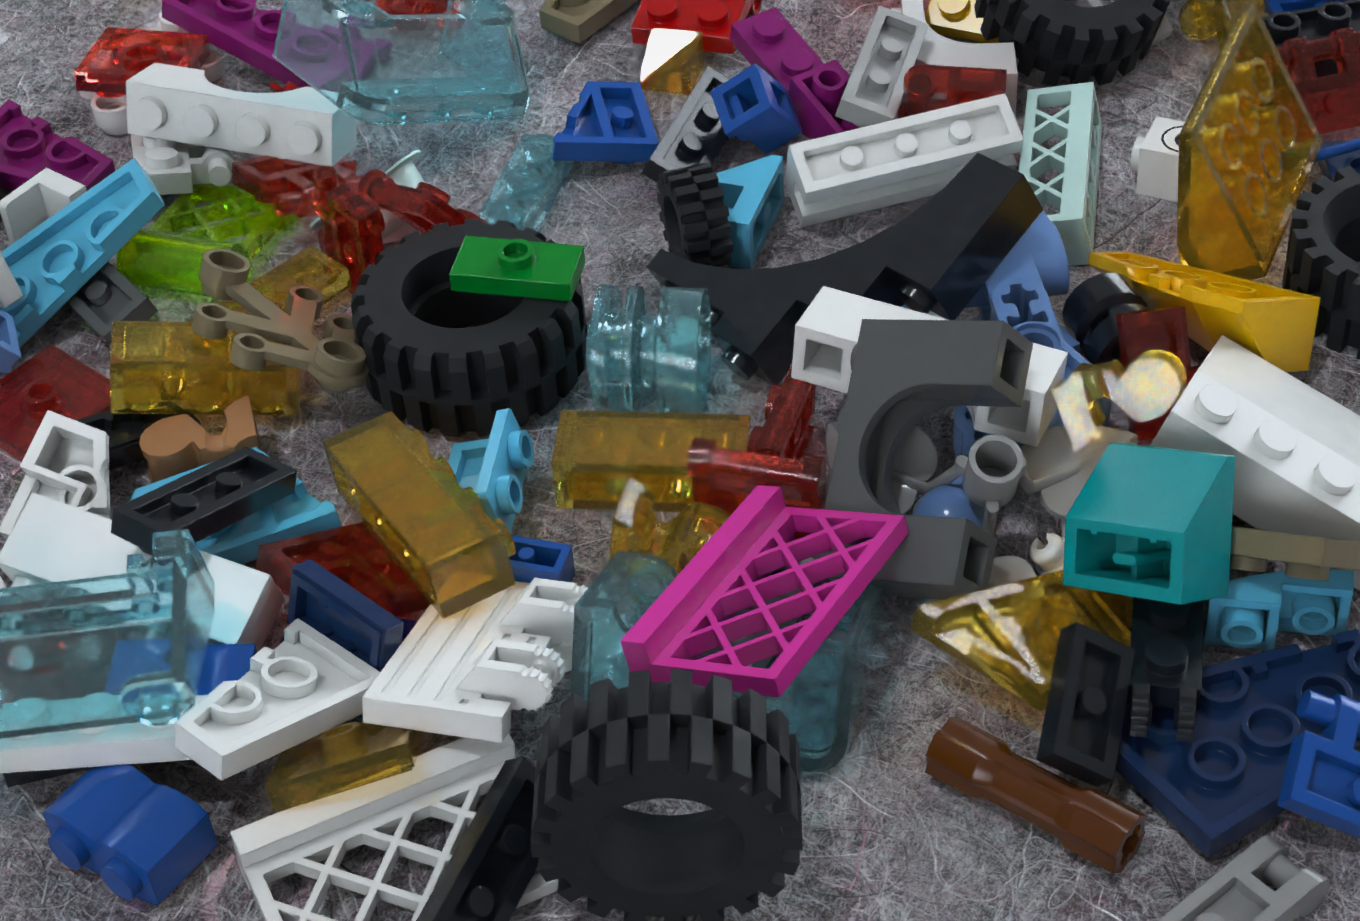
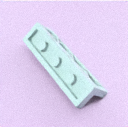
[1018,82,1102,266]

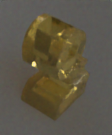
[1051,349,1187,452]
[609,478,730,579]

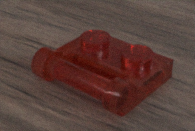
[897,64,1007,119]
[357,169,487,234]
[687,437,826,540]

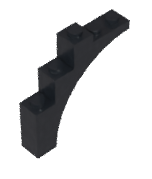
[646,153,1043,387]

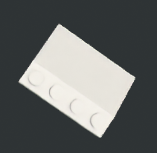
[1150,335,1360,590]

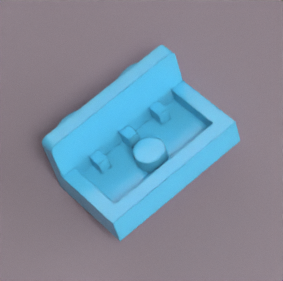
[428,408,534,551]

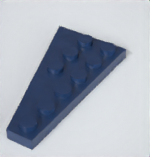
[1115,629,1360,858]

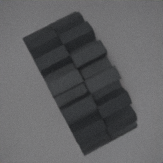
[657,163,733,267]

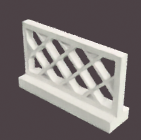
[230,732,558,921]

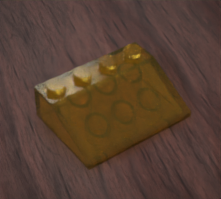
[1177,1,1323,280]

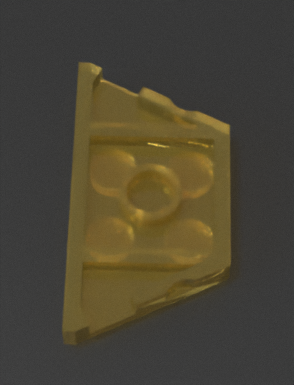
[910,570,1133,711]

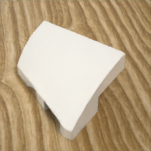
[0,410,110,539]

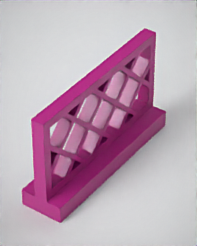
[620,485,909,697]

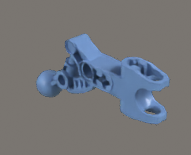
[912,211,1114,528]

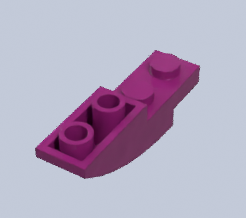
[730,7,860,140]

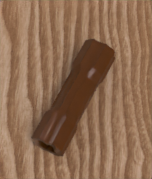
[925,717,1147,874]

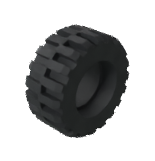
[351,219,589,437]

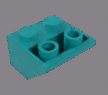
[1063,443,1236,605]

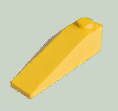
[1088,251,1321,372]

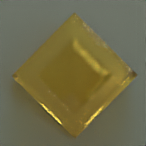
[640,27,704,95]

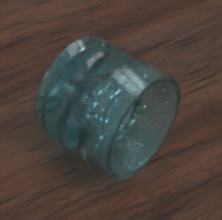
[586,285,711,417]

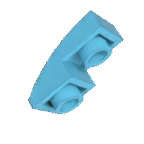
[1204,569,1354,650]

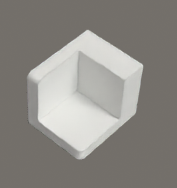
[0,168,87,245]

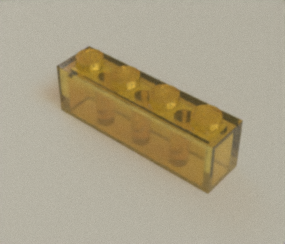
[322,411,516,619]

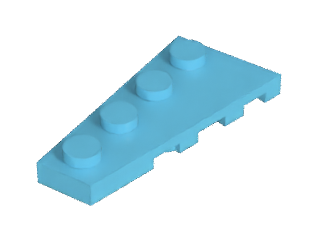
[0,158,165,348]

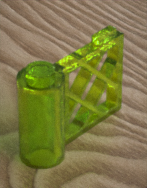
[116,184,301,297]

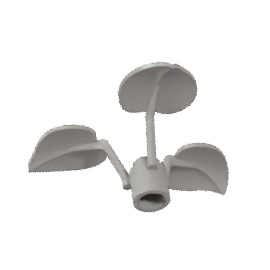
[825,421,1138,660]

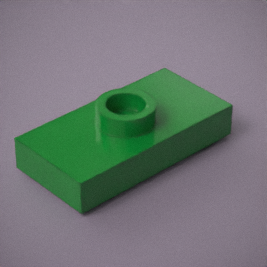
[449,236,585,302]

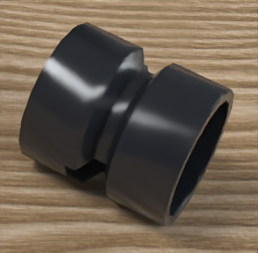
[1062,272,1172,388]

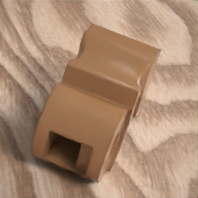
[139,395,262,483]

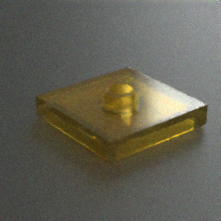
[265,721,423,812]

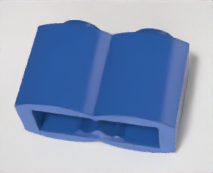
[42,764,218,905]

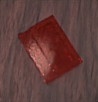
[746,363,816,501]

